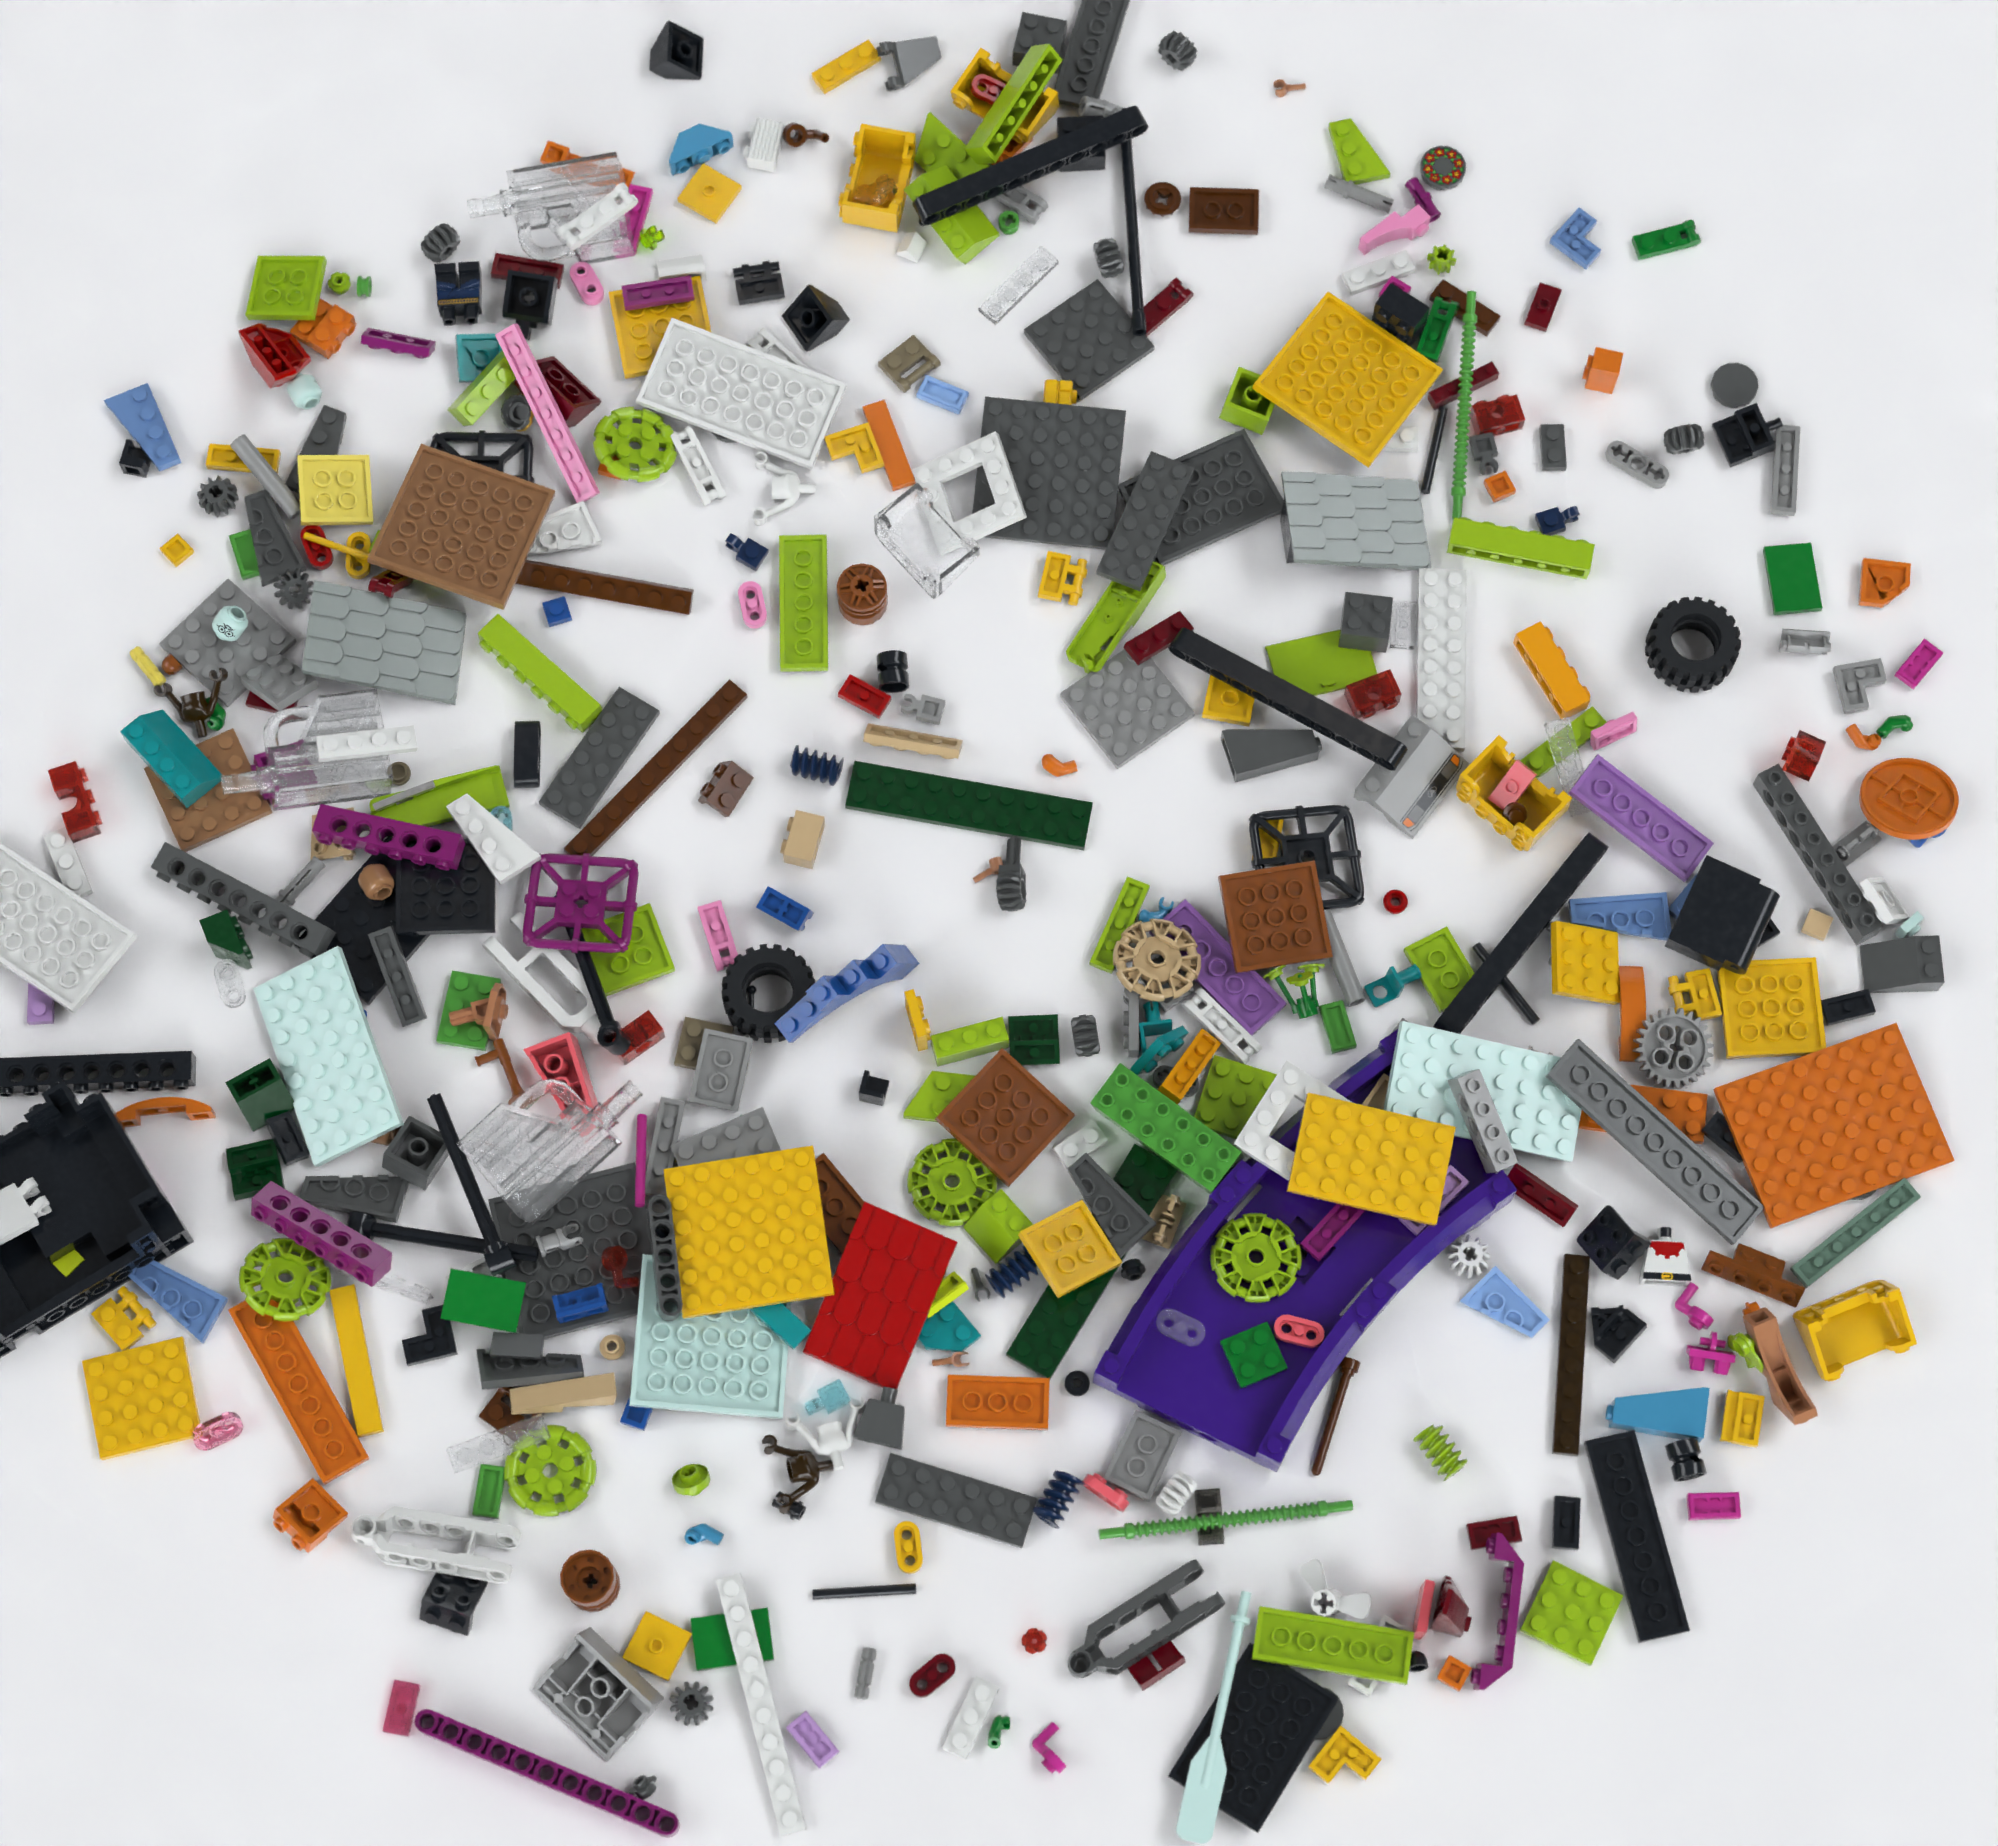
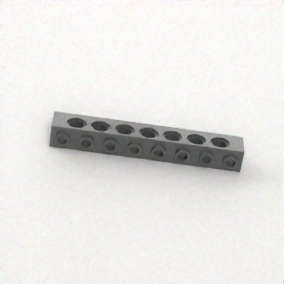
[1753,763,1883,946]
[151,842,336,959]

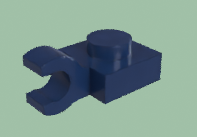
[1535,506,1580,536]
[725,533,769,571]

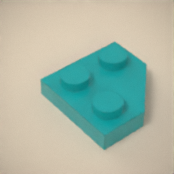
[455,333,502,383]
[1130,1025,1189,1075]
[918,1301,981,1352]

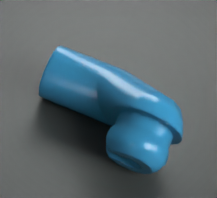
[684,1523,724,1545]

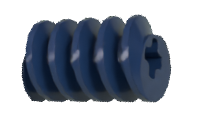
[790,745,844,786]
[985,1246,1038,1299]
[1033,1471,1084,1529]

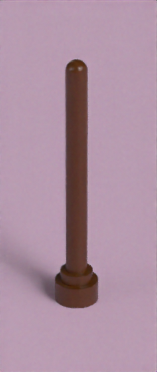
[1311,1357,1360,1476]

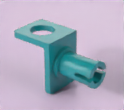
[1364,964,1422,1008]
[1139,1001,1172,1054]

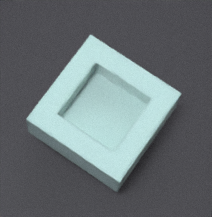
[1895,911,1924,939]

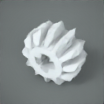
[1447,1235,1491,1279]
[1156,1471,1197,1516]

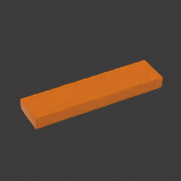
[862,399,915,491]

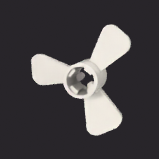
[1300,1559,1371,1619]

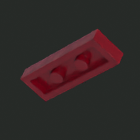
[491,253,565,289]
[1123,611,1194,665]
[1507,1163,1579,1228]

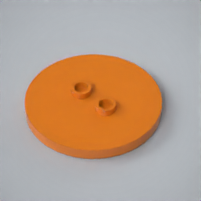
[1859,758,1959,840]

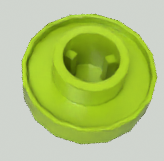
[672,1464,711,1496]

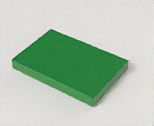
[1763,542,1822,615]
[440,1268,526,1333]
[690,1607,774,1671]

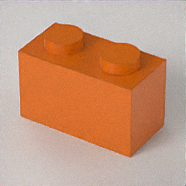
[1582,347,1623,394]

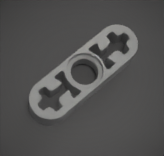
[1605,441,1669,489]

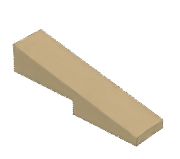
[509,1372,617,1415]

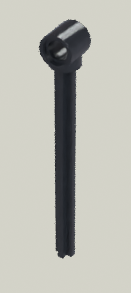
[554,892,631,1055]
[427,1093,517,1276]
[346,1211,539,1262]

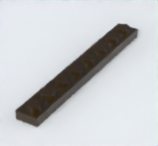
[1552,1254,1590,1457]

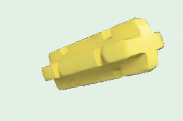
[130,646,166,687]

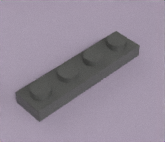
[368,926,427,1027]

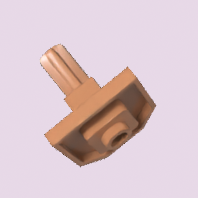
[449,983,508,1041]

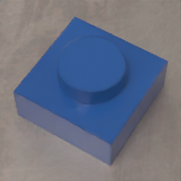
[542,596,572,627]
[620,1398,653,1432]

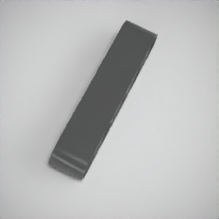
[647,1194,682,1321]

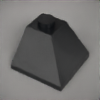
[649,21,704,80]
[782,285,850,351]

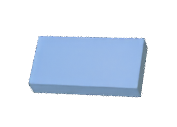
[916,375,969,415]

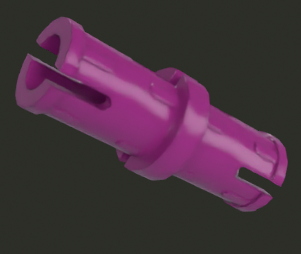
[1405,177,1441,223]

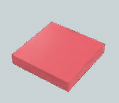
[1412,1579,1435,1640]

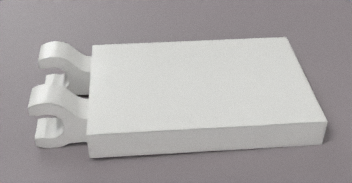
[0,1177,52,1245]

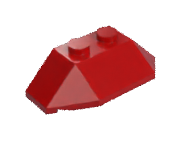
[238,323,311,389]

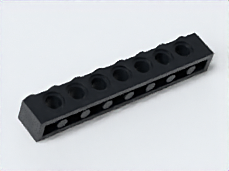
[0,1051,196,1097]

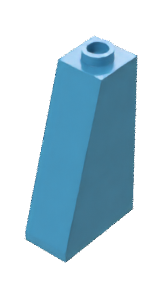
[1605,1387,1710,1443]

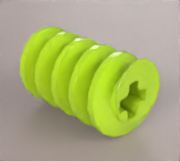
[1413,1424,1468,1482]

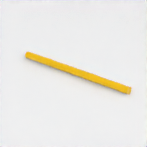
[303,532,369,561]

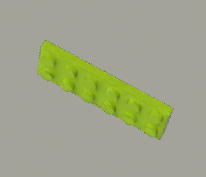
[779,535,828,672]
[1252,1606,1414,1685]

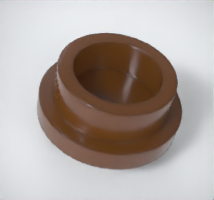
[1503,802,1527,826]

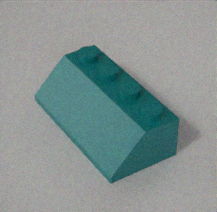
[120,709,225,809]

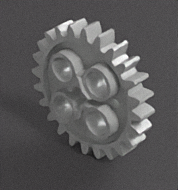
[1633,1008,1714,1088]

